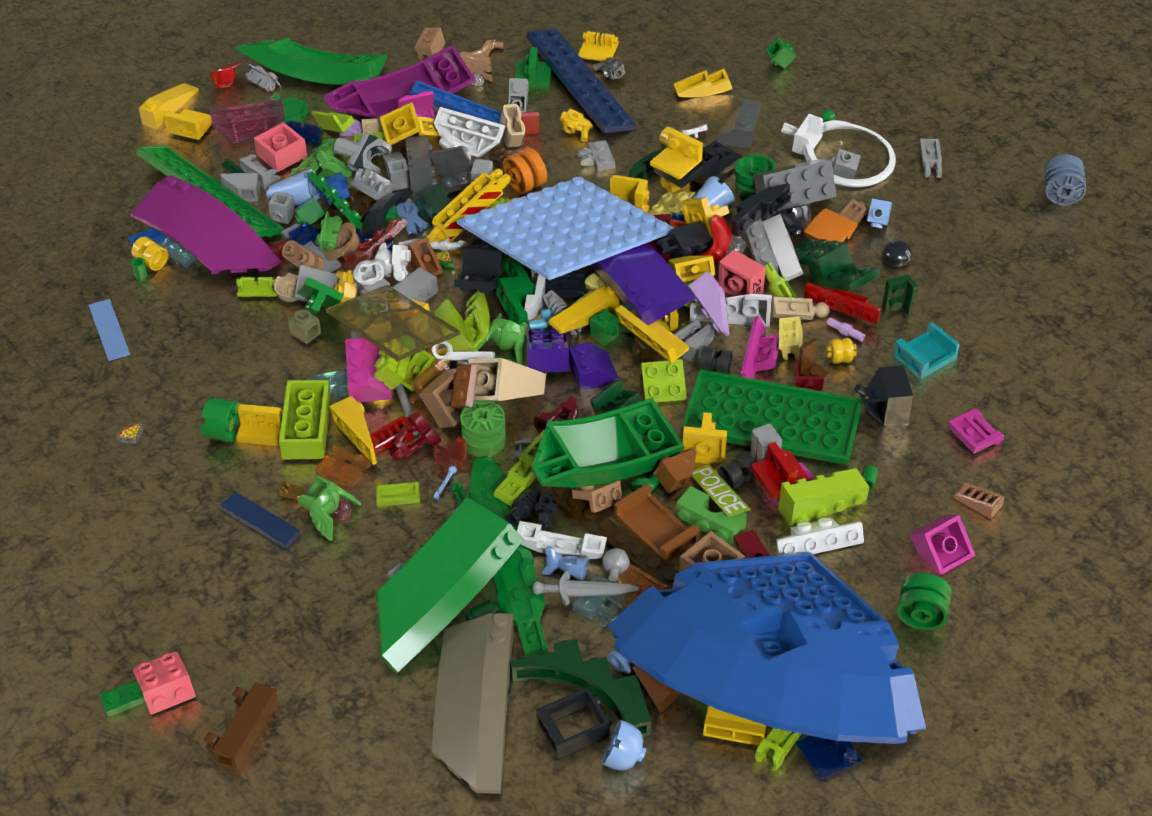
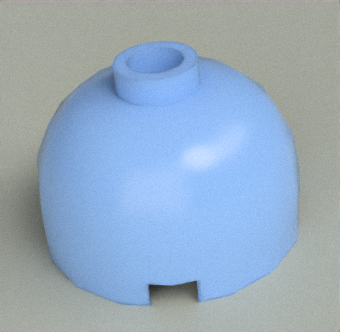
[602,720,646,771]

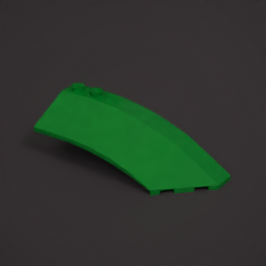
[375,497,524,673]

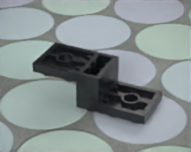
[654,140,743,188]
[454,237,506,293]

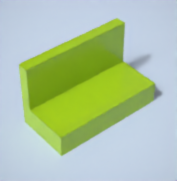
[311,110,355,133]

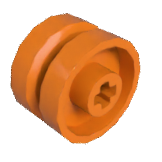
[503,147,547,195]

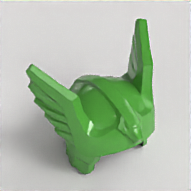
[476,314,527,365]
[298,475,361,541]

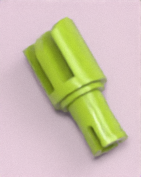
[764,262,797,298]

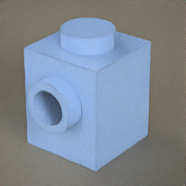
[867,199,892,229]

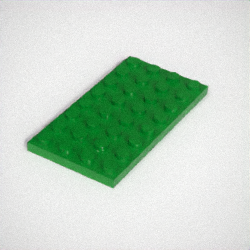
[681,369,863,465]

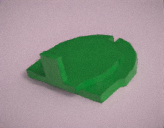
[265,93,309,126]

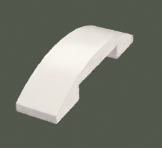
[524,270,546,323]
[517,521,607,559]

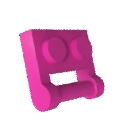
[947,408,1005,453]

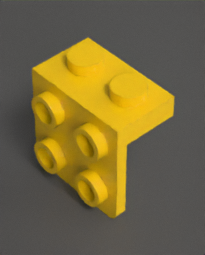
[610,175,650,214]

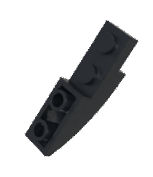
[731,183,791,237]

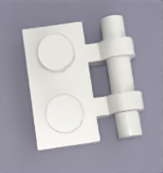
[392,245,411,281]

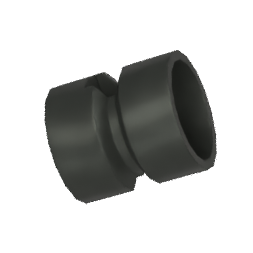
[699,346,733,374]
[717,452,756,490]

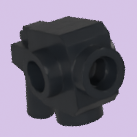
[535,493,558,531]

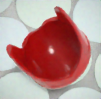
[669,214,732,266]

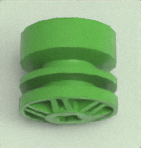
[460,401,506,457]

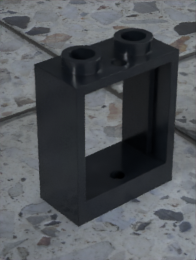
[536,687,612,759]

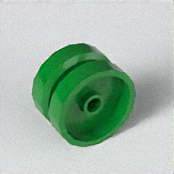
[735,154,776,198]
[897,573,952,630]

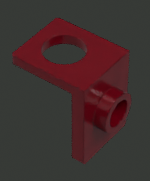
[794,361,824,392]

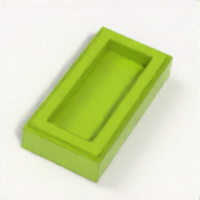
[376,482,420,507]

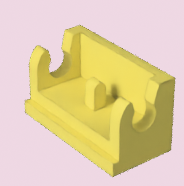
[779,316,803,361]

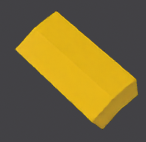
[703,706,767,746]

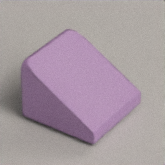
[339,118,362,137]

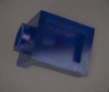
[288,222,320,246]

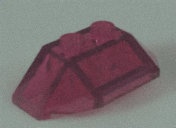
[210,99,285,144]

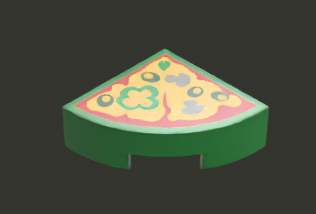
[435,250,454,268]

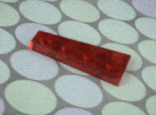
[340,217,408,270]

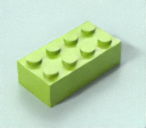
[279,380,332,460]

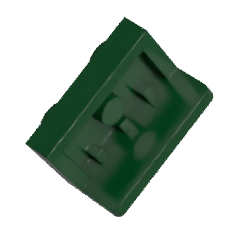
[590,379,641,415]

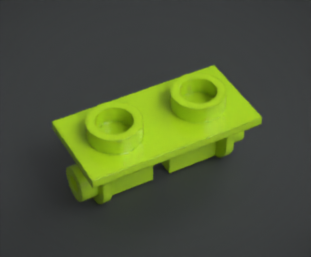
[237,277,277,297]

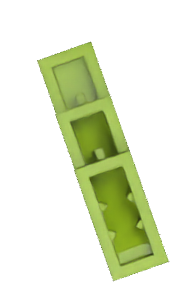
[463,290,490,349]
[434,299,479,352]
[494,430,545,507]

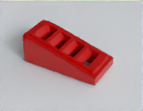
[370,415,414,453]

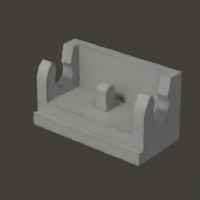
[239,154,281,190]
[350,168,395,200]

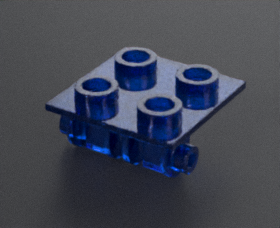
[795,735,863,780]

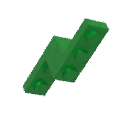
[495,254,535,325]

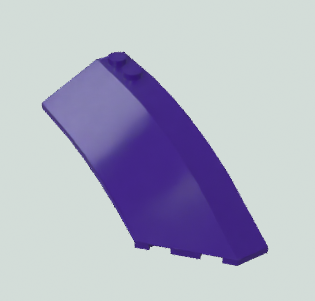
[589,243,695,326]

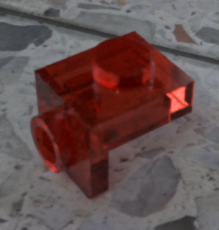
[433,436,467,469]

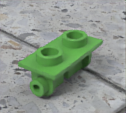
[317,212,342,254]

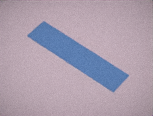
[89,299,130,361]

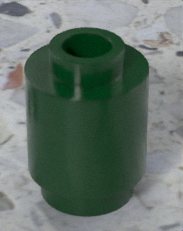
[465,600,501,621]

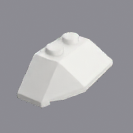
[434,107,506,158]

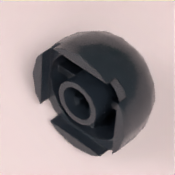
[773,204,812,236]

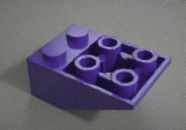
[527,328,569,372]

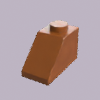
[408,237,443,276]

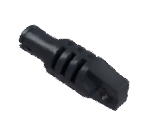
[505,487,542,526]

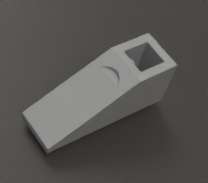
[381,151,410,191]

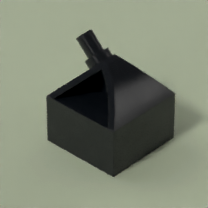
[854,365,913,427]

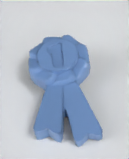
[397,201,427,235]

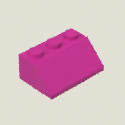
[345,338,392,402]

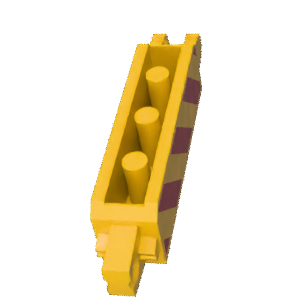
[427,169,511,243]

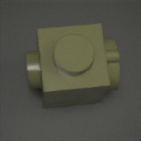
[288,308,321,344]

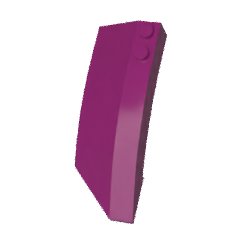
[323,45,476,118]
[131,175,281,274]

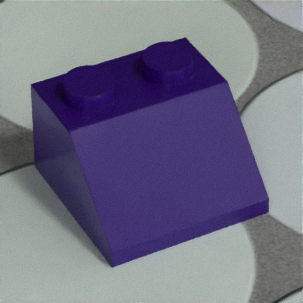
[569,342,620,392]

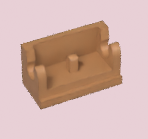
[414,27,445,61]

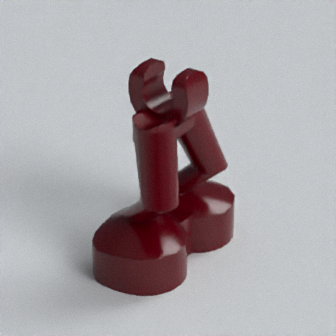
[533,396,578,433]
[389,410,442,460]

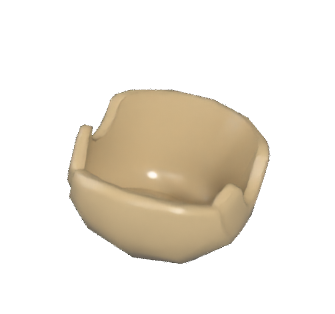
[274,273,298,302]

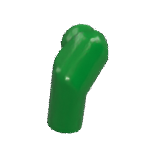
[631,473,660,492]

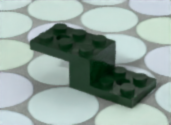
[794,238,881,292]

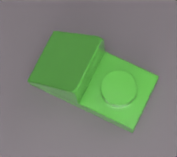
[315,150,353,178]

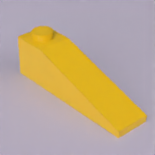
[139,83,199,130]
[548,285,623,334]
[329,396,377,465]

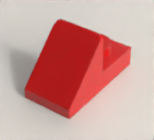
[521,111,540,134]

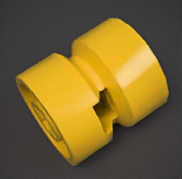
[131,236,169,271]

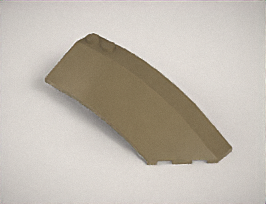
[431,613,514,794]

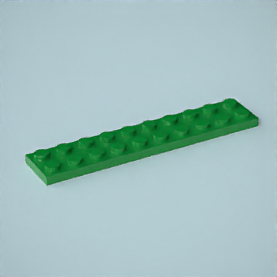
[136,145,284,237]

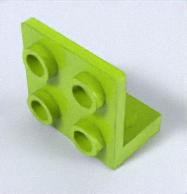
[640,359,687,403]

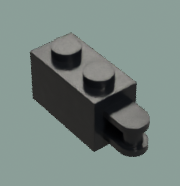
[657,220,712,259]

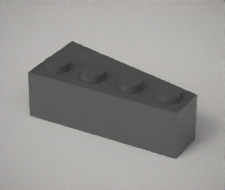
[405,136,437,199]

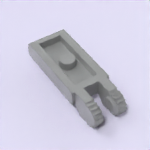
[920,139,942,178]

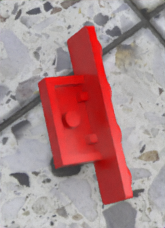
[804,283,880,325]

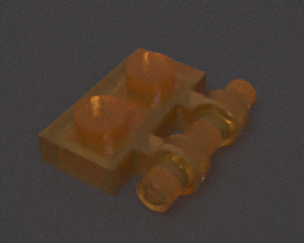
[315,445,371,490]

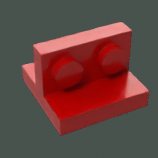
[751,442,811,500]

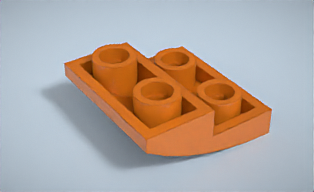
[804,208,858,242]

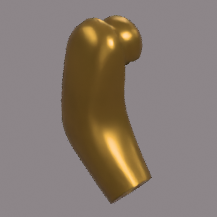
[278,481,308,511]

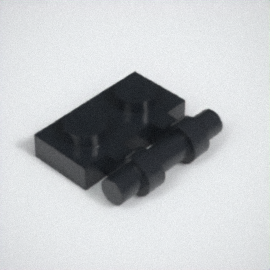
[545,270,585,298]

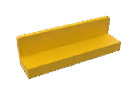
[615,305,689,363]

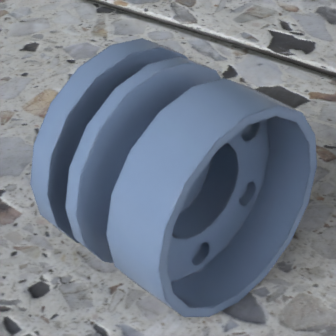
[1044,154,1086,205]

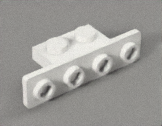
[776,518,864,555]

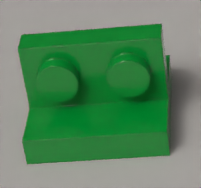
[515,47,552,89]
[297,277,344,316]

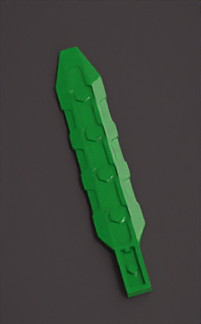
[468,456,549,657]

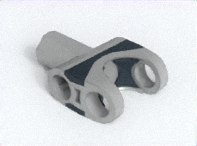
[334,133,392,175]

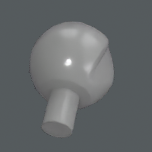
[603,548,630,582]

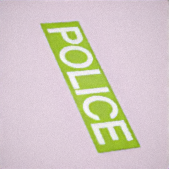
[692,464,751,517]

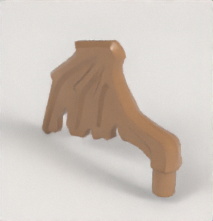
[459,40,504,82]

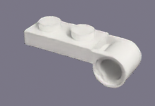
[432,341,495,365]

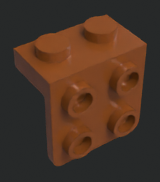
[451,364,478,410]

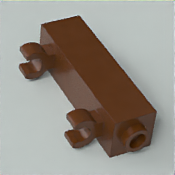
[203,682,279,771]

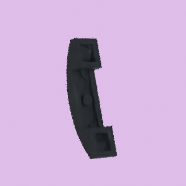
[361,190,413,236]

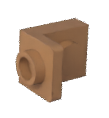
[840,199,869,223]

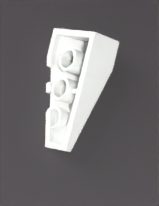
[690,294,772,327]

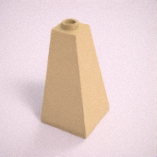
[468,358,546,401]

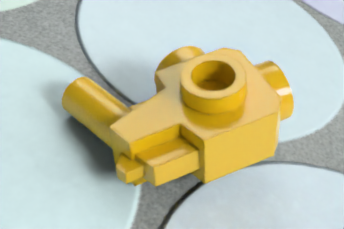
[560,109,593,142]
[334,270,357,306]

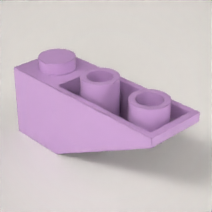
[689,271,729,336]

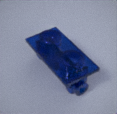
[285,120,324,144]

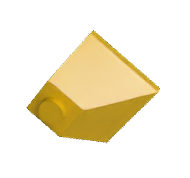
[380,102,422,145]

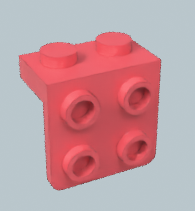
[133,652,196,715]

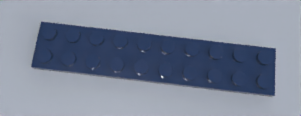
[526,29,636,133]

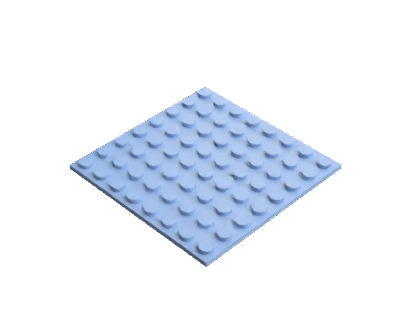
[457,177,674,280]

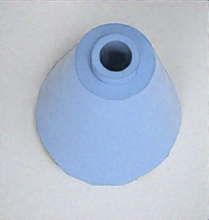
[266,169,321,206]
[683,176,735,222]

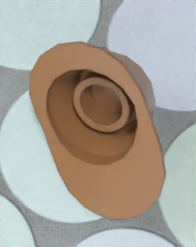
[324,222,360,261]

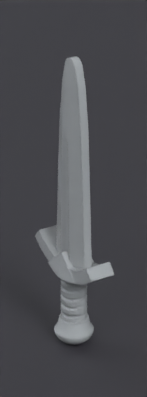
[532,571,639,606]

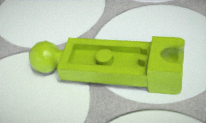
[755,728,801,771]

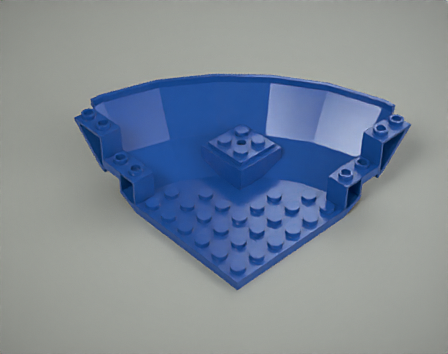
[608,552,926,744]

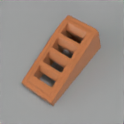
[953,482,1004,519]

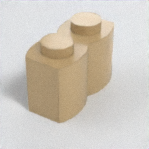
[499,104,525,147]

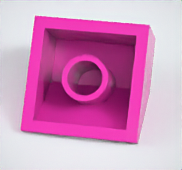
[910,515,976,575]

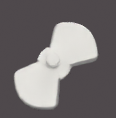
[681,124,708,138]

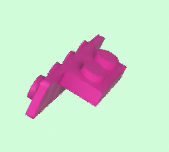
[740,316,779,379]

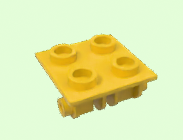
[578,31,619,62]

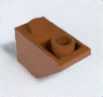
[654,449,696,493]

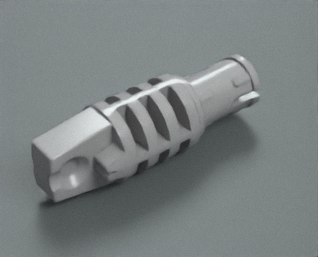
[542,290,582,335]

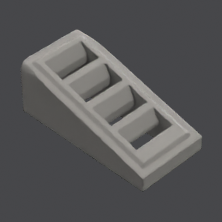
[682,322,714,363]

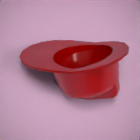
[205,61,243,89]

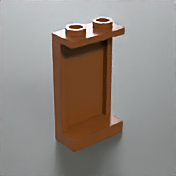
[614,484,700,564]

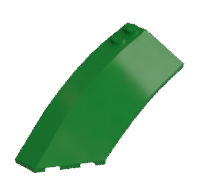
[236,37,387,85]
[531,398,685,488]

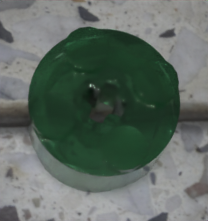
[414,184,453,228]

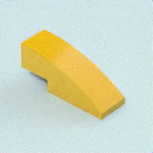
[674,68,733,98]

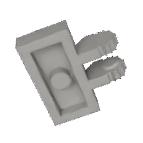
[577,140,615,171]

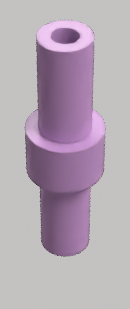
[827,317,865,342]

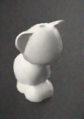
[353,243,394,286]

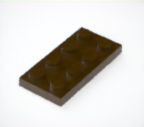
[305,188,377,241]

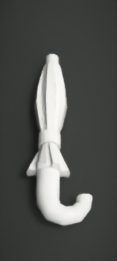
[399,239,467,251]

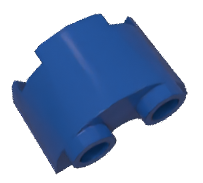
[319,172,350,205]

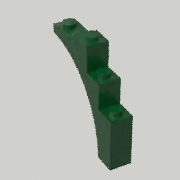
[510,639,651,737]

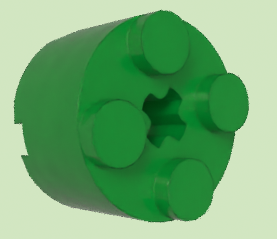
[200,397,240,443]

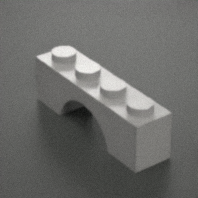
[740,217,778,284]

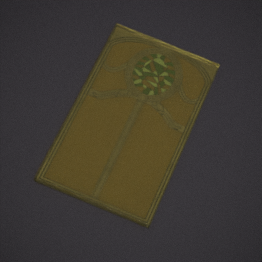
[326,284,460,361]

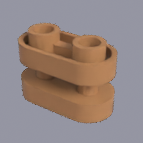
[282,240,324,270]

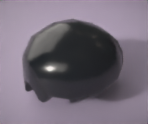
[882,240,912,268]

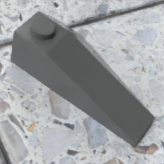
[716,99,761,148]

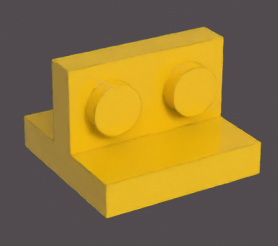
[680,197,729,237]
[236,404,283,446]
[683,413,727,465]

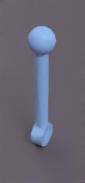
[434,466,457,500]

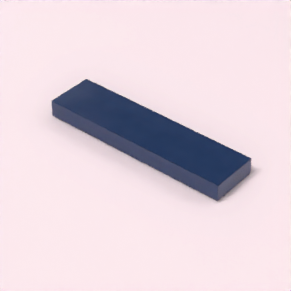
[220,492,301,549]

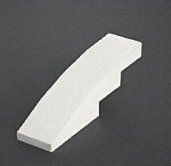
[763,214,804,281]

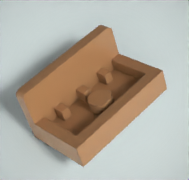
[572,480,622,513]

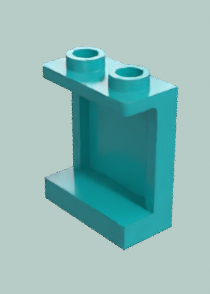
[893,322,959,379]

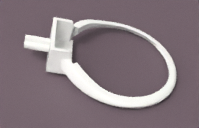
[781,114,896,187]

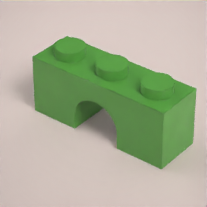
[676,486,747,545]

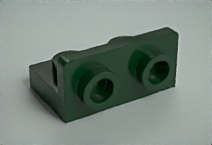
[882,274,918,315]

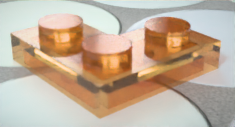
[618,564,668,610]

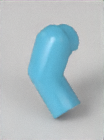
[528,309,553,331]

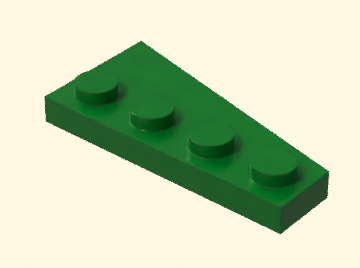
[306,171,363,231]

